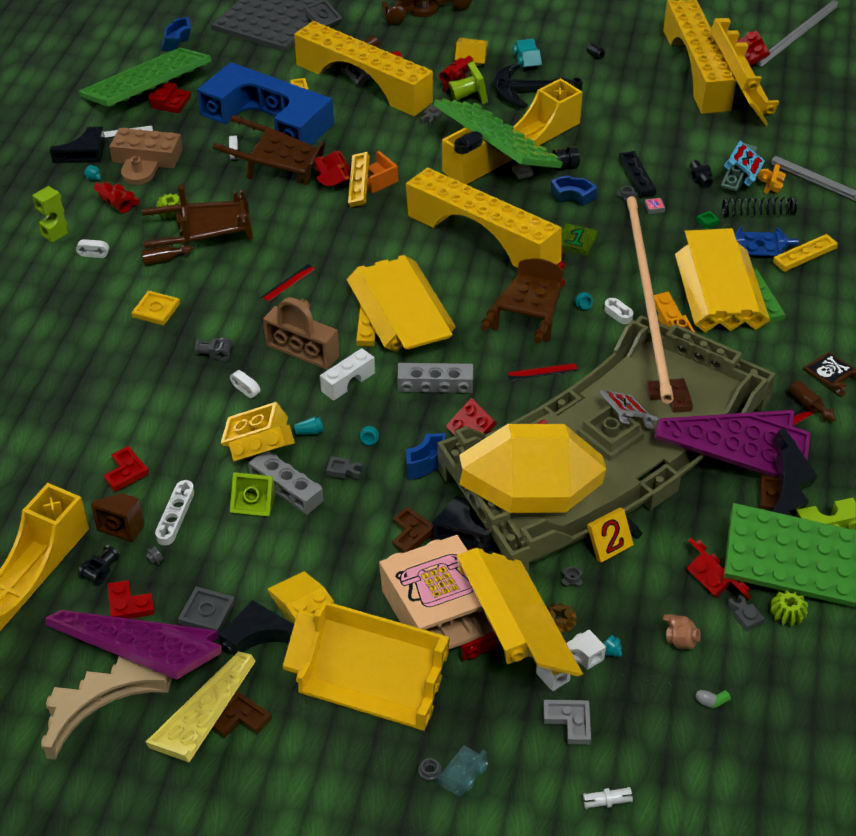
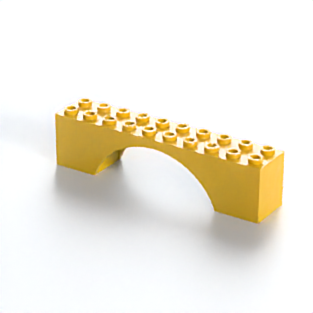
[663,0,736,114]
[294,21,433,117]
[442,78,583,185]
[406,167,562,268]
[0,483,89,631]

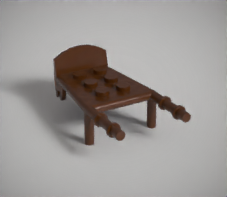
[212,115,326,185]
[142,185,253,249]
[481,258,563,343]

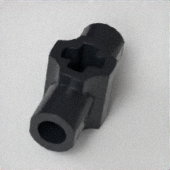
[690,160,713,188]

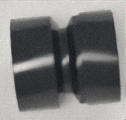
[552,146,580,170]

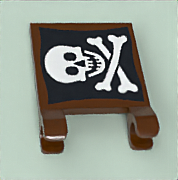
[803,352,856,397]

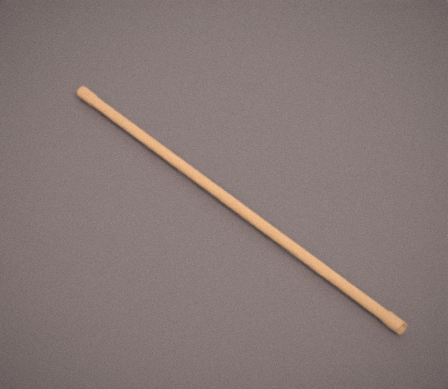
[627,196,674,404]

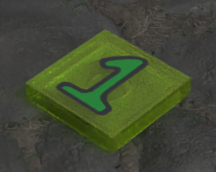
[562,223,598,256]

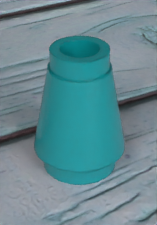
[294,416,324,435]

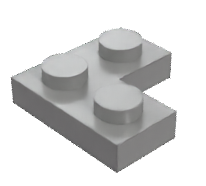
[543,700,591,745]

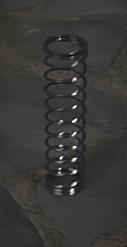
[722,197,797,216]

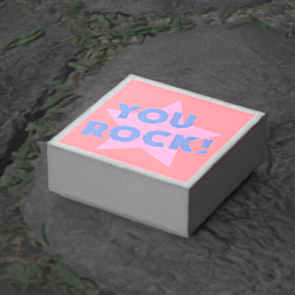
[644,198,665,214]

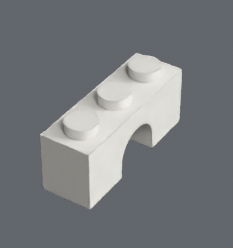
[320,348,375,401]
[536,630,606,691]

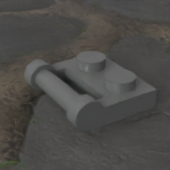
[341,63,371,88]

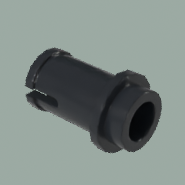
[587,43,605,59]

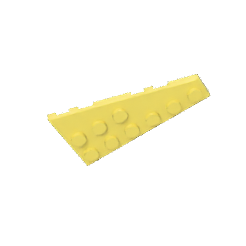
[146,651,256,762]

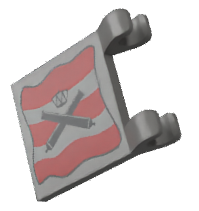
[600,390,658,428]

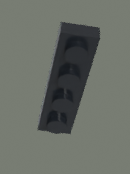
[619,151,656,197]

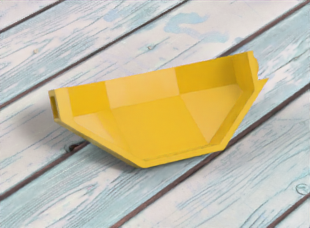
[459,424,607,513]

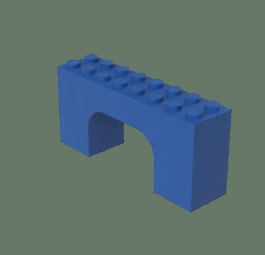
[197,62,334,145]

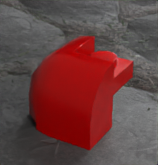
[314,151,350,186]

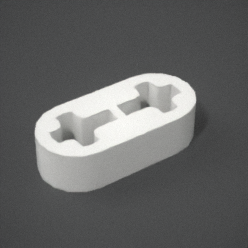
[229,136,239,160]
[76,239,110,258]
[604,298,633,324]
[230,370,260,398]

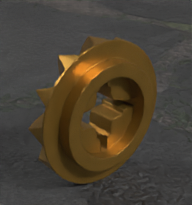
[546,602,577,633]

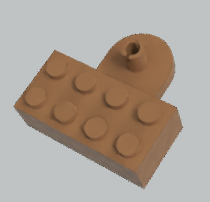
[109,128,183,185]
[263,297,339,370]

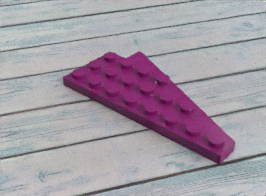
[654,410,811,477]
[46,610,221,679]

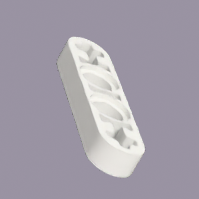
[155,480,195,545]

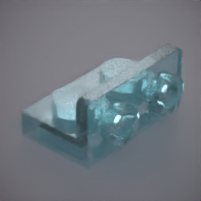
[437,745,488,797]

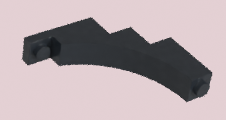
[772,428,818,516]

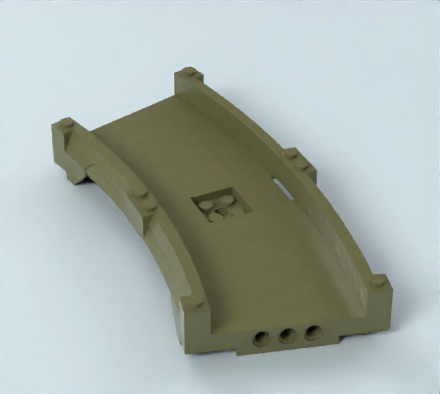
[437,315,776,573]

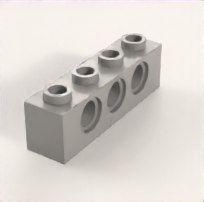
[398,363,473,393]
[249,451,324,515]

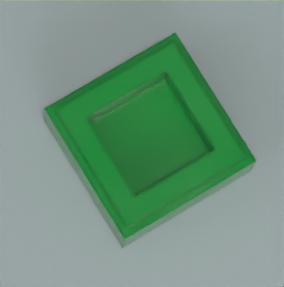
[696,211,720,230]

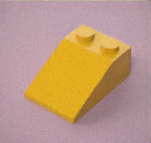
[455,38,488,66]
[221,402,288,447]
[267,571,334,624]

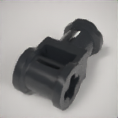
[78,545,120,586]

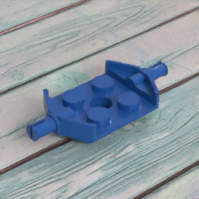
[735,227,799,256]

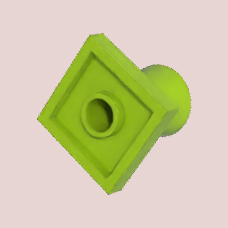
[448,62,488,104]

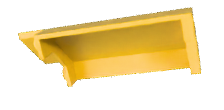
[710,18,779,127]
[675,228,770,333]
[347,255,456,353]
[457,548,583,676]
[283,601,450,731]

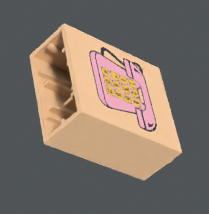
[379,535,494,649]

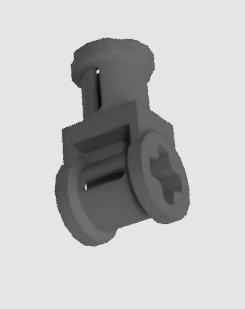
[195,337,234,362]

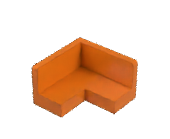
[367,151,398,194]

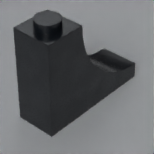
[50,127,105,163]
[432,496,493,552]
[219,600,294,655]

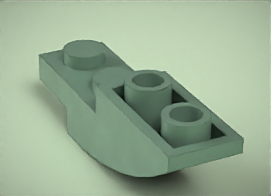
[721,143,757,191]

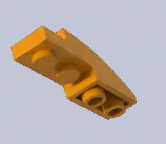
[653,291,695,332]

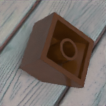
[91,493,145,543]

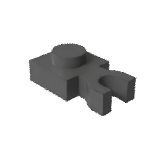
[421,104,444,127]
[326,456,363,479]
[727,594,765,632]

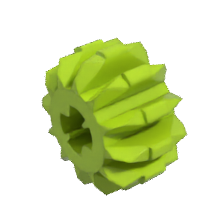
[156,193,182,220]
[771,590,808,627]

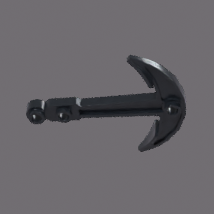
[494,63,583,108]

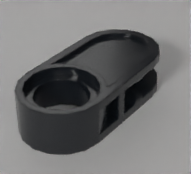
[454,131,482,154]

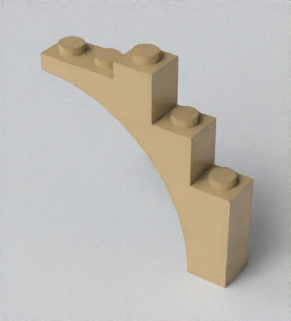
[41,656,172,760]

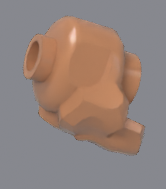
[663,614,701,650]

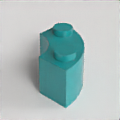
[513,38,542,67]

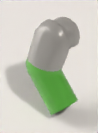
[696,690,731,709]

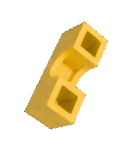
[228,425,295,461]

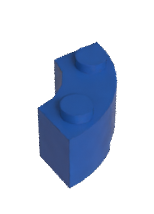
[161,18,191,51]
[551,176,597,206]
[406,433,445,480]

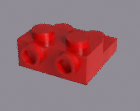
[737,30,770,66]
[149,82,192,114]

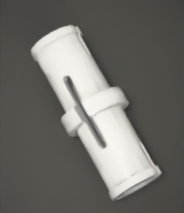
[583,787,633,809]

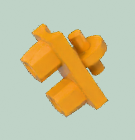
[758,164,786,194]

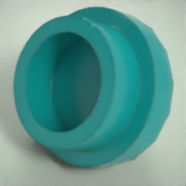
[84,165,101,181]
[575,292,593,310]
[360,426,379,445]
[603,635,622,657]

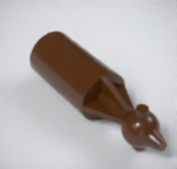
[141,244,194,266]
[788,380,836,422]

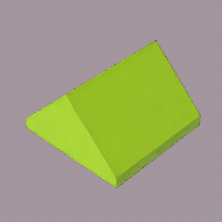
[230,472,276,516]

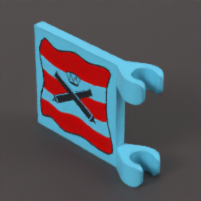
[724,141,765,186]

